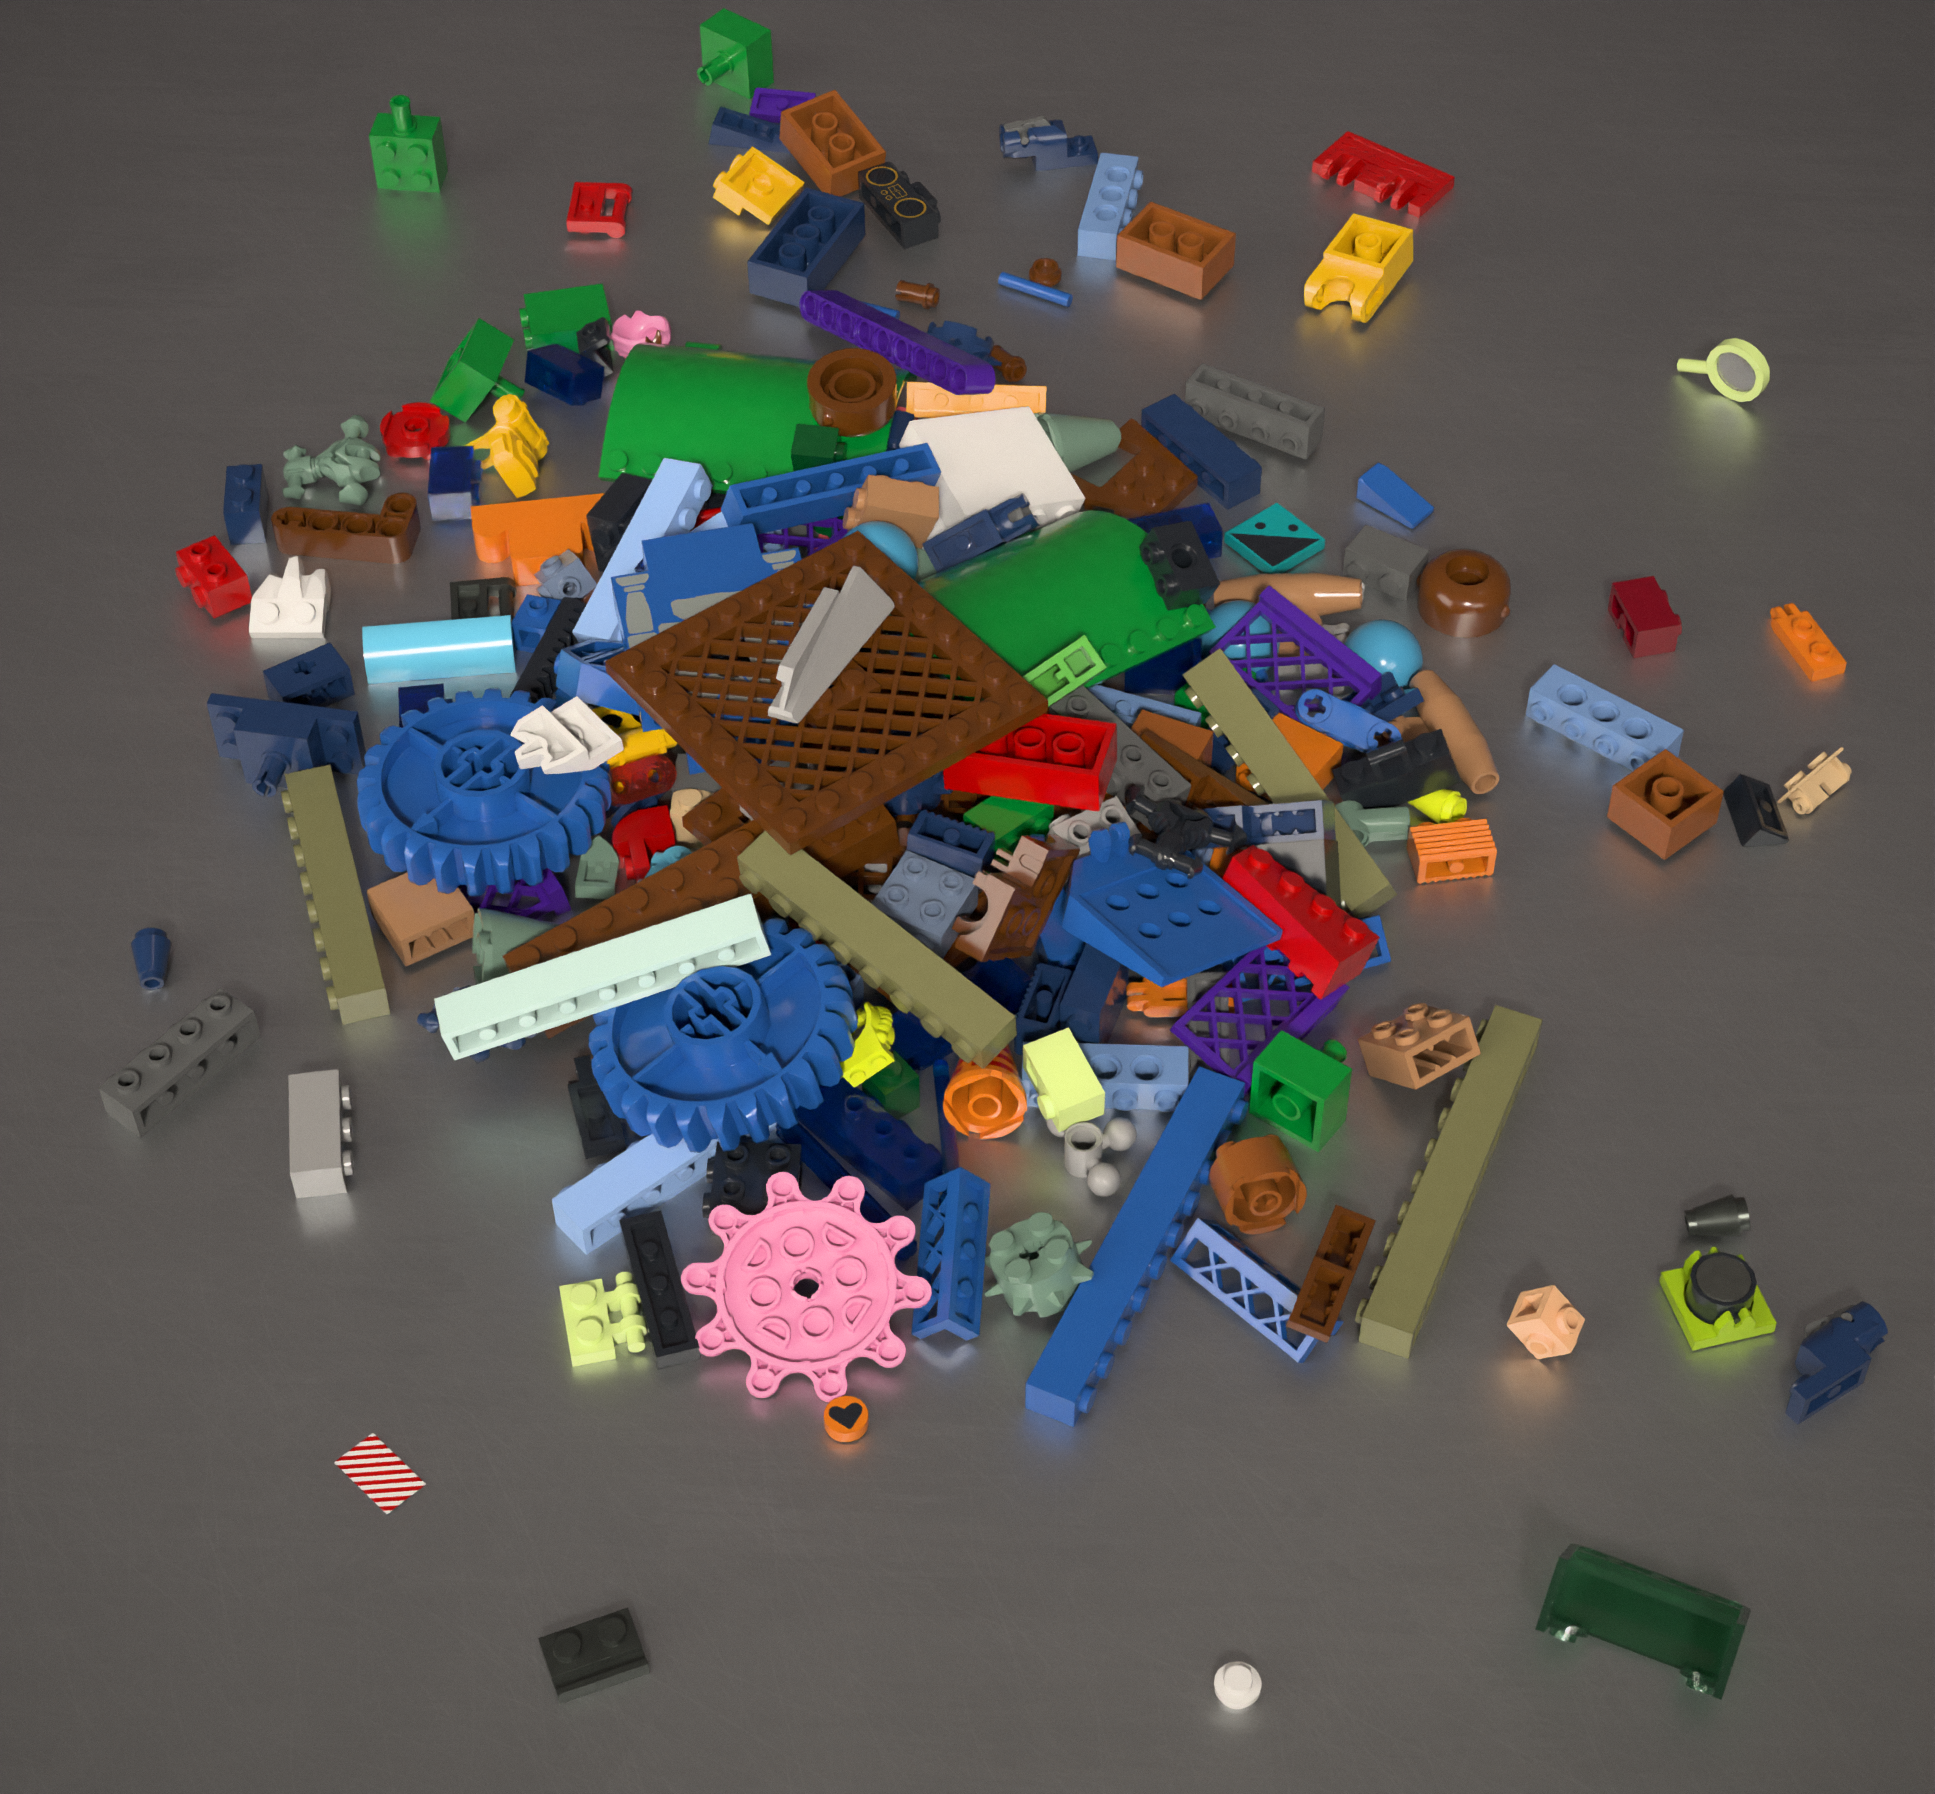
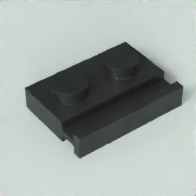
[538,1607,650,1704]

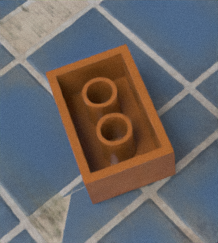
[779,90,886,197]
[1116,202,1236,300]

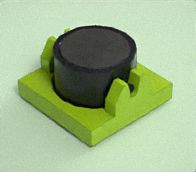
[1659,1246,1777,1351]

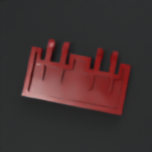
[1312,131,1455,218]

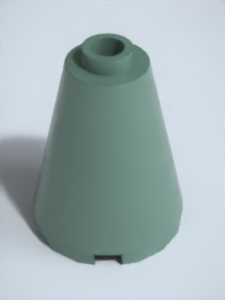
[1034,412,1121,473]
[472,908,560,985]

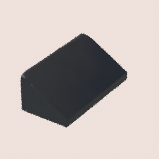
[1723,774,1789,847]

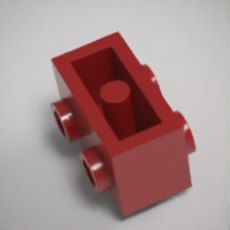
[175,535,252,619]

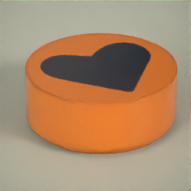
[824,1396,869,1442]

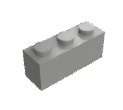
[288,1069,354,1199]

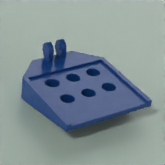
[554,639,721,716]
[1062,822,1283,987]

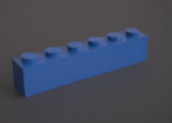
[721,443,941,535]

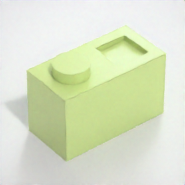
[1023,1027,1105,1132]

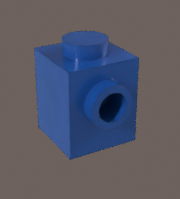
[511,594,561,653]

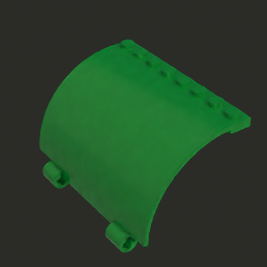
[598,341,917,494]
[888,510,1216,702]

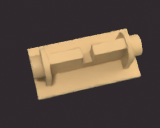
[1777,747,1852,814]

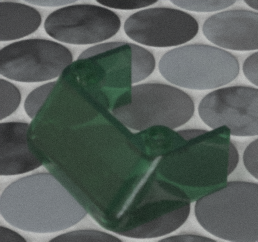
[1535,1543,1751,1700]

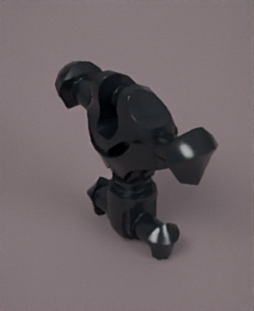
[1125,785,1247,879]

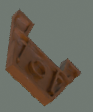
[1070,418,1198,524]

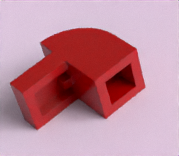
[612,805,676,884]

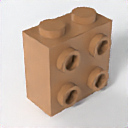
[843,475,939,549]
[367,872,474,967]
[1358,1003,1481,1090]

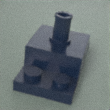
[206,693,366,797]

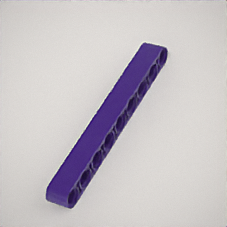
[799,290,995,395]

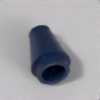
[131,928,172,990]

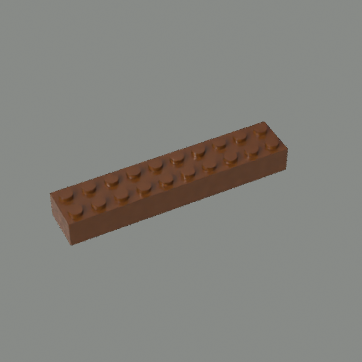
[502,768,900,1039]

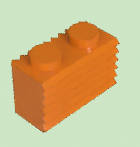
[1406,818,1497,884]

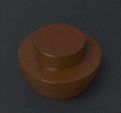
[1029,258,1062,287]

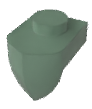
[575,835,619,899]

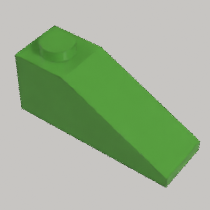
[1023,635,1107,708]

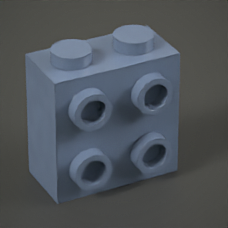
[871,850,978,959]

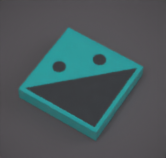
[1224,503,1325,574]

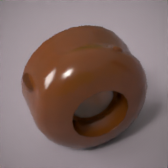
[807,348,897,438]
[1416,549,1511,638]

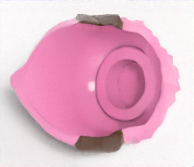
[610,310,672,359]

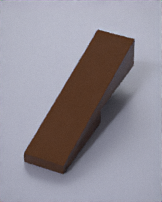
[1141,731,1269,848]
[1286,1205,1376,1343]

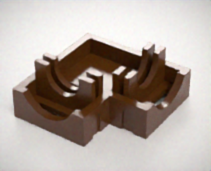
[952,834,1080,962]

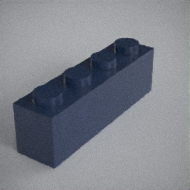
[1141,394,1262,510]

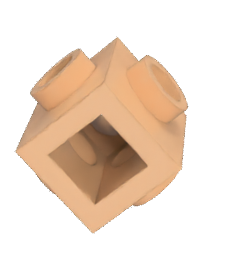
[1507,1285,1585,1359]

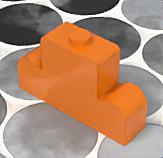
[471,493,604,586]

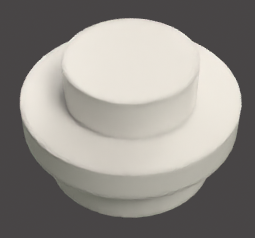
[1214,1662,1262,1709]

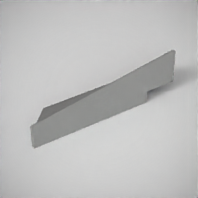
[768,566,895,723]

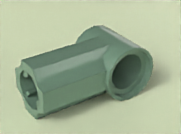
[1335,800,1410,848]

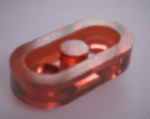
[607,755,677,807]

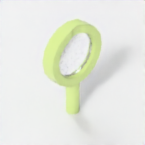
[1677,338,1770,402]

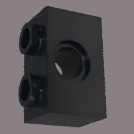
[1139,521,1220,611]

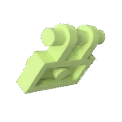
[559,1272,647,1367]

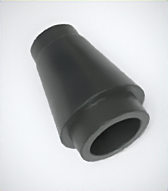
[1684,1194,1751,1236]

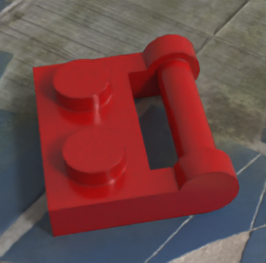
[566,182,633,238]

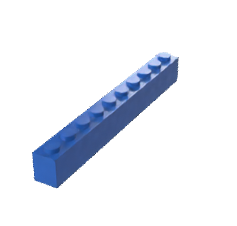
[1025,1067,1249,1427]

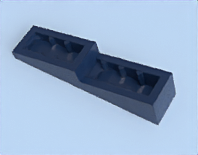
[708,106,791,154]
[1190,800,1336,850]

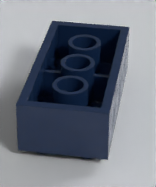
[747,188,866,307]

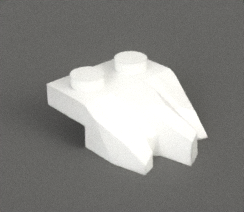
[249,556,331,638]
[510,696,624,774]

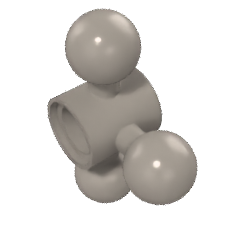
[1046,1117,1137,1197]

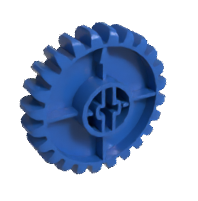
[357,688,612,896]
[589,918,858,1153]

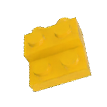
[713,146,805,225]

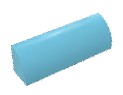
[362,615,516,684]

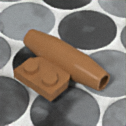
[1214,573,1363,657]
[1373,670,1499,794]

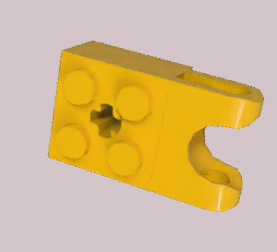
[1304,213,1413,323]

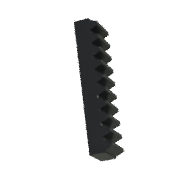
[510,597,586,704]
[619,1210,701,1370]

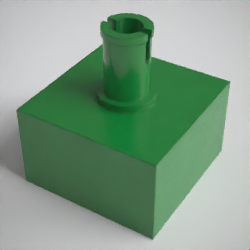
[697,8,774,99]
[430,318,525,423]
[1249,1030,1352,1153]

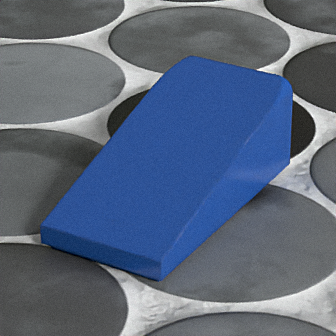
[1356,462,1434,529]

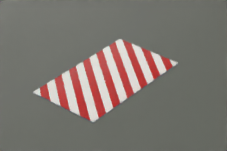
[334,1433,426,1515]

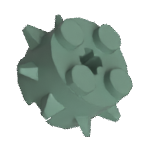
[984,1212,1094,1317]

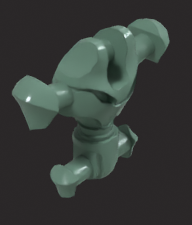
[282,415,380,506]

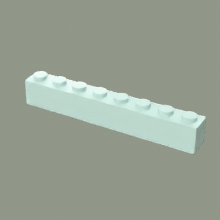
[434,894,771,1061]

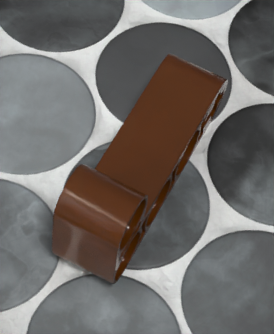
[271,492,421,564]

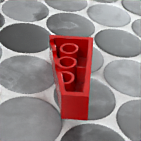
[1222,845,1380,1000]

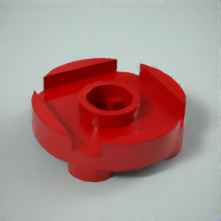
[380,402,451,460]

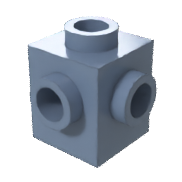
[534,549,597,601]

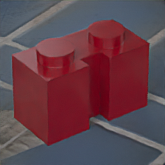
[1607,576,1682,659]

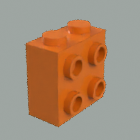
[1235,713,1343,802]

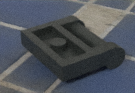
[450,577,517,622]

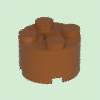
[1209,1134,1307,1235]

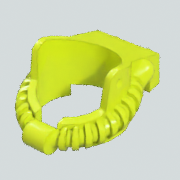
[839,1001,895,1088]

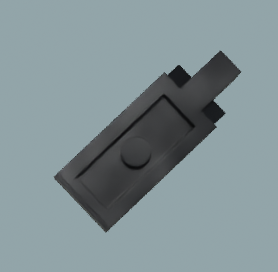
[567,1055,626,1159]

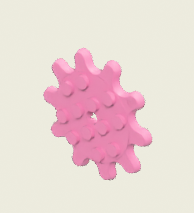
[681,1172,932,1403]

